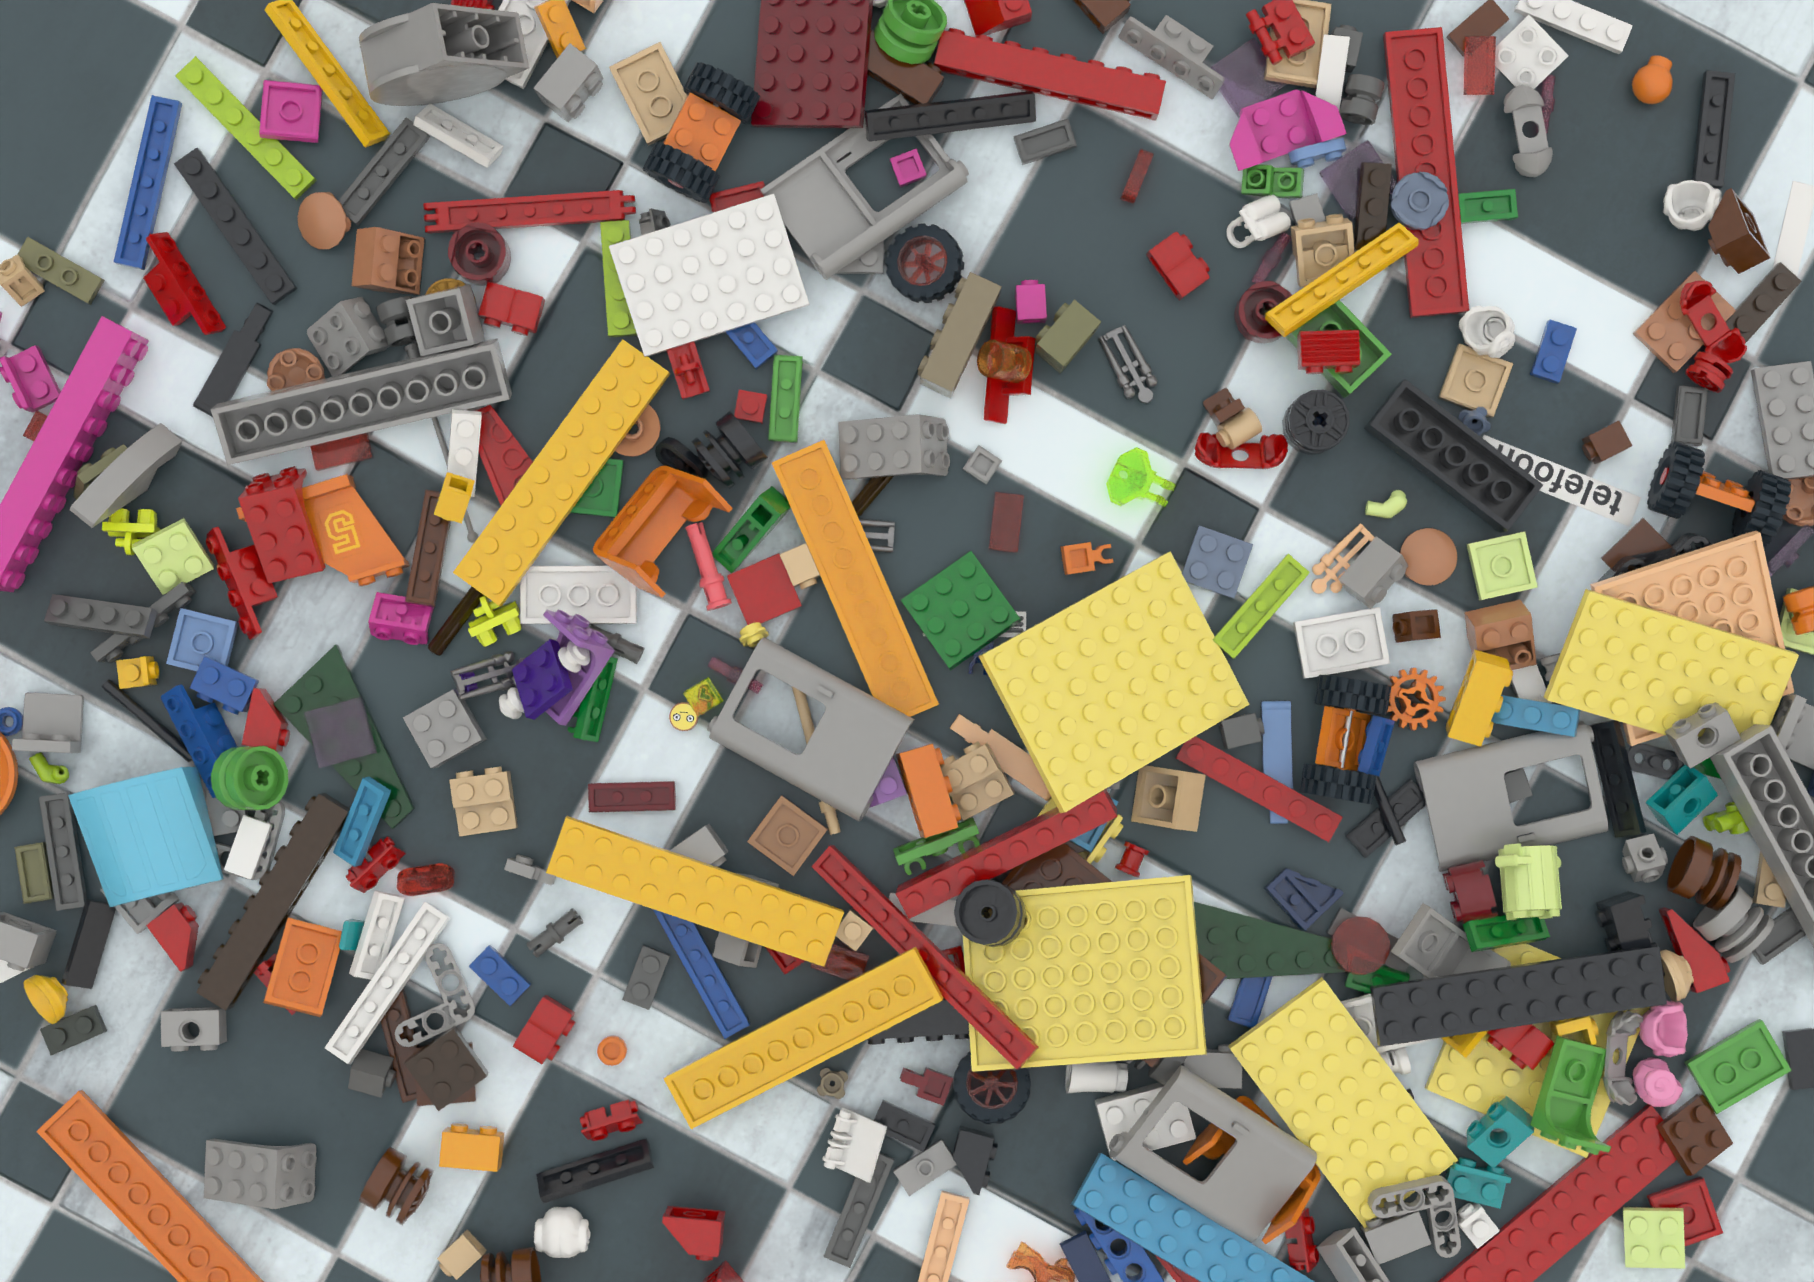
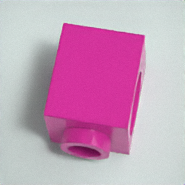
[1015,280,1047,324]

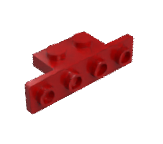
[143,232,226,335]
[984,306,1035,424]
[206,526,278,640]

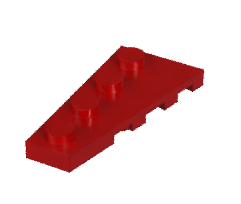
[475,405,533,506]

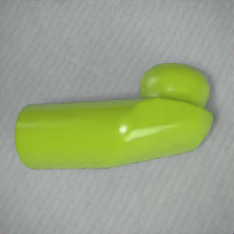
[29,752,69,784]

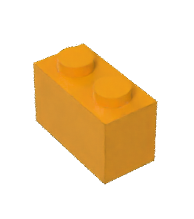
[439,1123,505,1172]

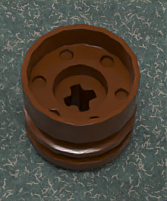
[1667,836,1742,911]
[359,1147,434,1225]
[480,1247,542,1282]

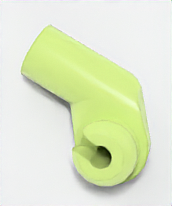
[1365,490,1407,519]

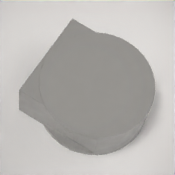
[359,3,529,106]

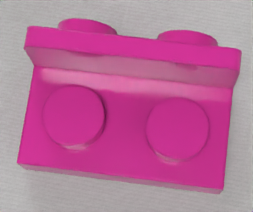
[0,345,61,413]
[368,592,434,645]

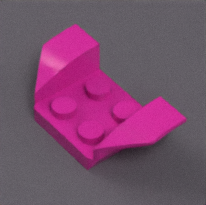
[1229,89,1346,171]

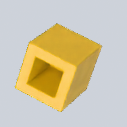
[434,472,475,524]

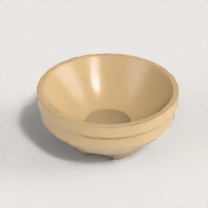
[1660,949,1694,1002]

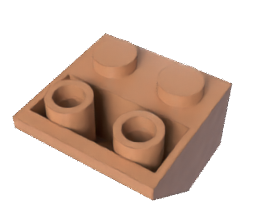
[352,227,425,295]
[1464,600,1537,670]

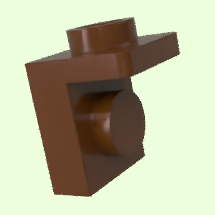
[1203,388,1245,427]
[1392,609,1441,643]

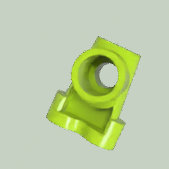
[1703,801,1750,834]

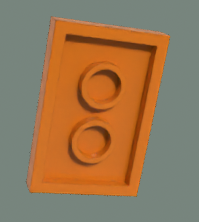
[263,917,342,1017]

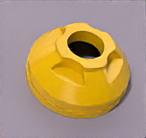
[23,975,68,1024]

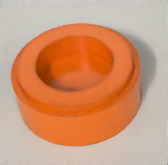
[597,1035,627,1066]

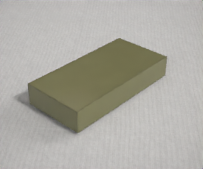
[14,842,54,904]

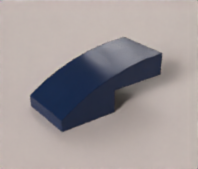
[1060,1231,1111,1282]

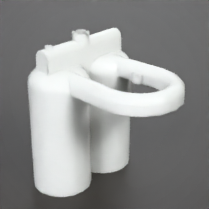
[1226,195,1291,248]

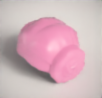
[1639,1000,1688,1057]
[1633,1057,1683,1107]

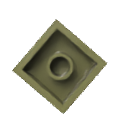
[1034,299,1101,374]

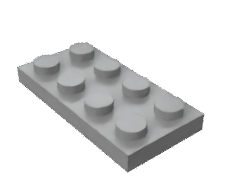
[1751,361,1814,480]

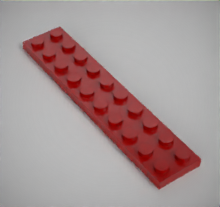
[1383,27,1469,318]
[1438,1104,1677,1282]

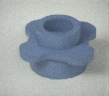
[1459,407,1491,435]

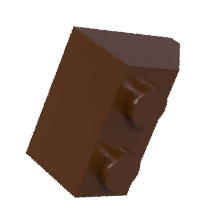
[1708,188,1771,274]

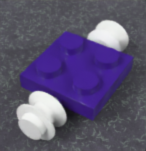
[499,639,590,720]

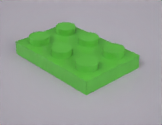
[1684,1019,1792,1114]

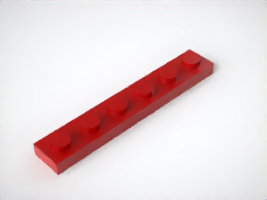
[1176,736,1343,842]

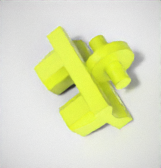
[102,508,161,555]
[468,595,522,647]

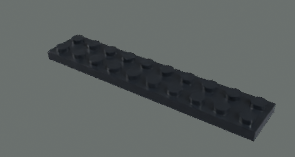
[1370,945,1667,1047]

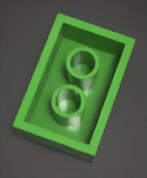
[1286,300,1392,398]

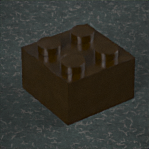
[404,1025,488,1111]

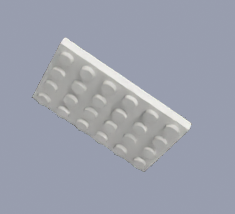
[609,194,809,357]

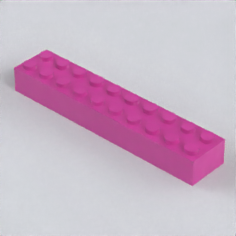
[0,316,149,592]

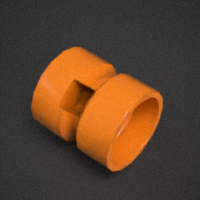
[1782,586,1814,635]

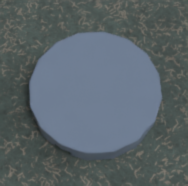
[1390,172,1449,230]

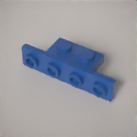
[161,684,238,798]

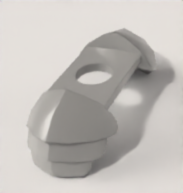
[1503,85,1553,177]
[1603,1011,1643,1106]

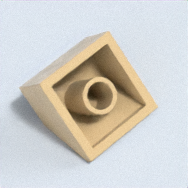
[1131,765,1206,832]

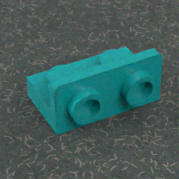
[1445,1157,1512,1209]

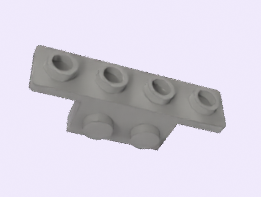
[1118,15,1225,99]

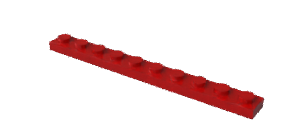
[811,845,1039,1070]

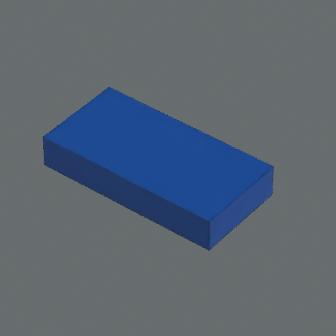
[1227,976,1273,1028]

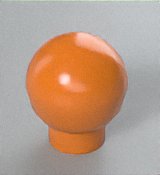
[1632,56,1673,104]

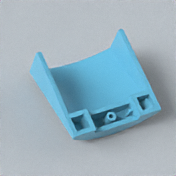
[68,767,224,907]

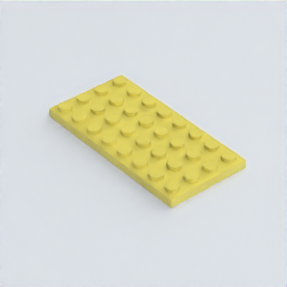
[1544,589,1799,737]
[1228,977,1458,1228]

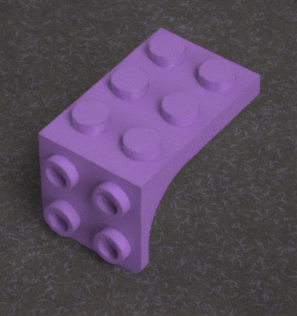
[543,609,615,726]

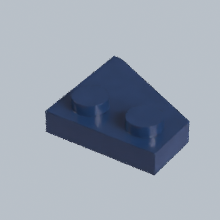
[1264,868,1344,931]

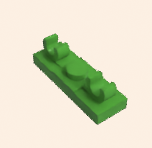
[893,817,980,875]

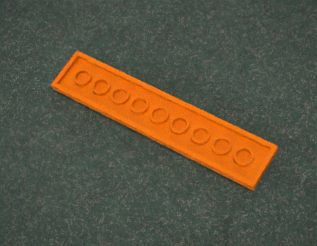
[36,1090,264,1282]

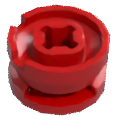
[1685,351,1733,393]

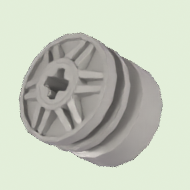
[1693,885,1774,963]

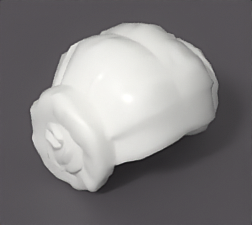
[1663,180,1722,231]
[1459,305,1515,358]
[534,1207,591,1258]

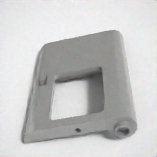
[760,93,969,280]
[707,637,915,822]
[1413,721,1608,872]
[1109,1065,1317,1243]

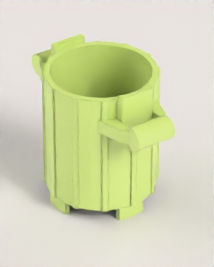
[1495,844,1562,920]

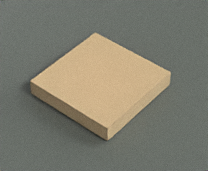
[1438,344,1513,418]

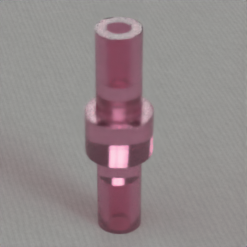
[1536,75,1555,134]
[1251,232,1292,284]
[708,657,763,694]

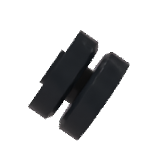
[954,880,1026,947]

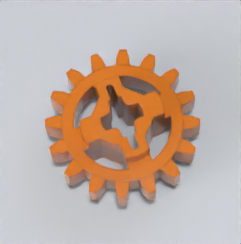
[1387,668,1446,730]

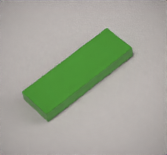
[768,355,803,443]

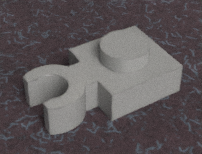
[504,854,556,885]

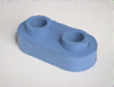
[1288,138,1347,168]

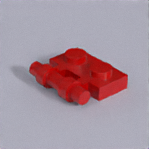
[1246,0,1315,65]

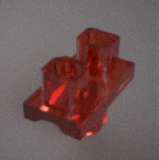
[810,944,869,981]

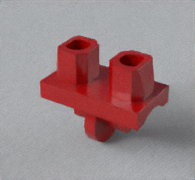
[667,341,710,400]

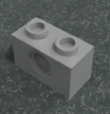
[1665,702,1741,768]
[161,1007,227,1051]

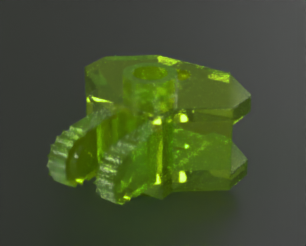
[1106,447,1176,507]

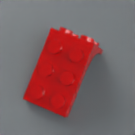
[238,466,325,584]

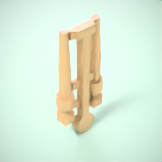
[1311,523,1375,594]

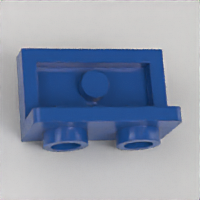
[190,656,259,715]

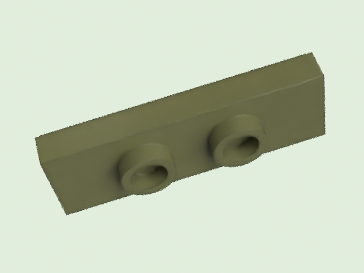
[18,237,105,305]

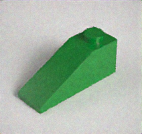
[712,486,791,573]

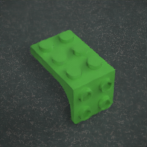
[1530,1036,1611,1155]

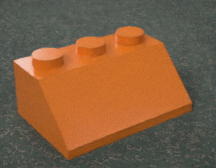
[895,743,961,838]

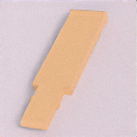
[950,714,1052,801]

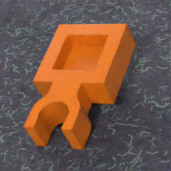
[1060,542,1113,575]

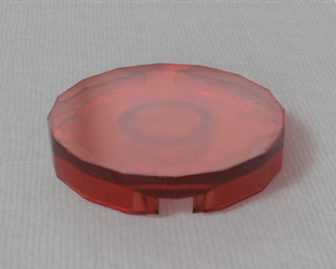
[1331,916,1390,975]

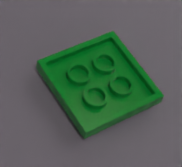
[901,551,1021,671]

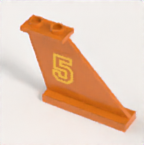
[236,474,410,586]

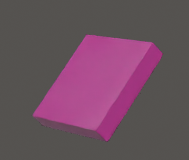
[259,80,323,143]

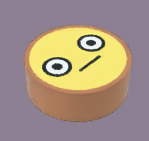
[669,702,699,731]

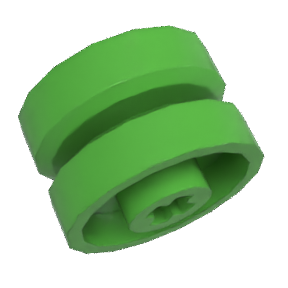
[874,0,947,64]
[211,746,289,810]

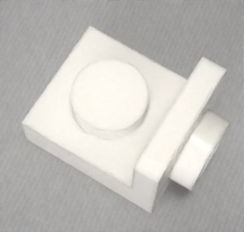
[1457,1203,1500,1249]

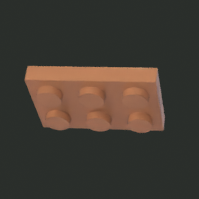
[1632,271,1736,373]

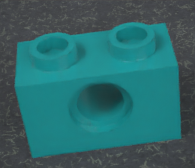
[1645,765,1718,835]
[1466,1096,1534,1168]

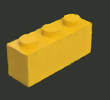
[1446,649,1513,747]

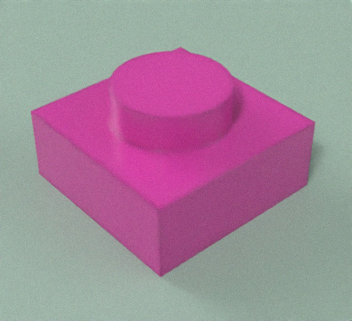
[890,149,927,187]

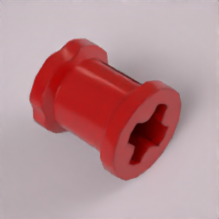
[1115,841,1149,878]

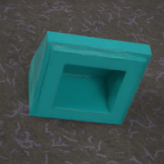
[339,919,365,951]

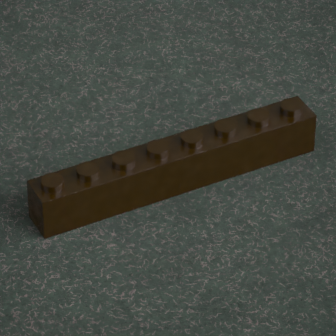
[196,793,350,1011]

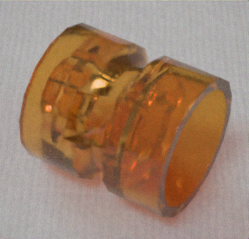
[977,340,1032,383]

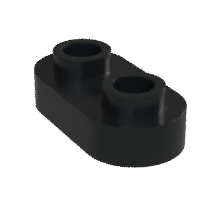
[655,437,708,479]
[1627,744,1684,779]

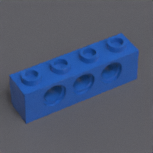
[1074,1208,1165,1282]

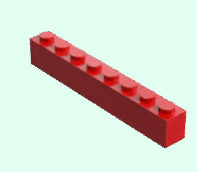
[934,28,1166,121]
[896,789,1117,919]

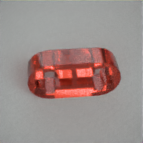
[1120,149,1154,204]

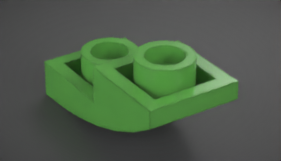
[1241,165,1304,198]

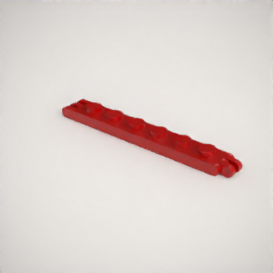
[423,190,636,233]

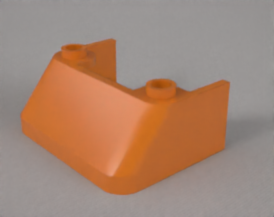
[593,466,733,598]
[1182,1096,1321,1244]

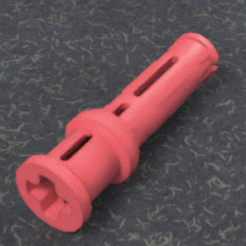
[685,522,732,611]

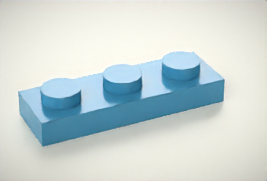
[1491,695,1580,737]
[333,776,391,867]

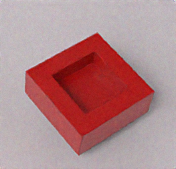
[734,390,768,424]

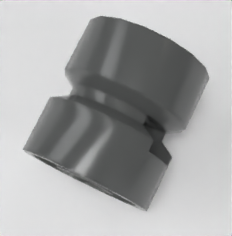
[1339,74,1385,125]
[376,296,416,347]

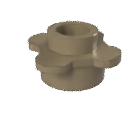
[817,1068,848,1099]

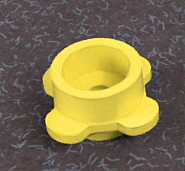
[739,622,769,647]

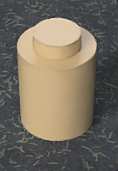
[1216,407,1262,450]

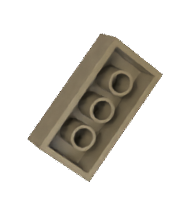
[917,272,1002,398]

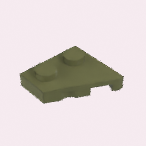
[73,444,127,500]

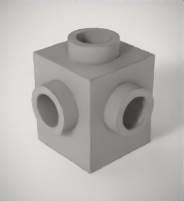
[1622,833,1668,883]

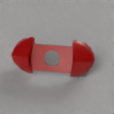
[1680,281,1747,363]
[1194,432,1288,469]

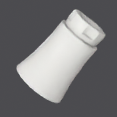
[1065,1061,1128,1093]

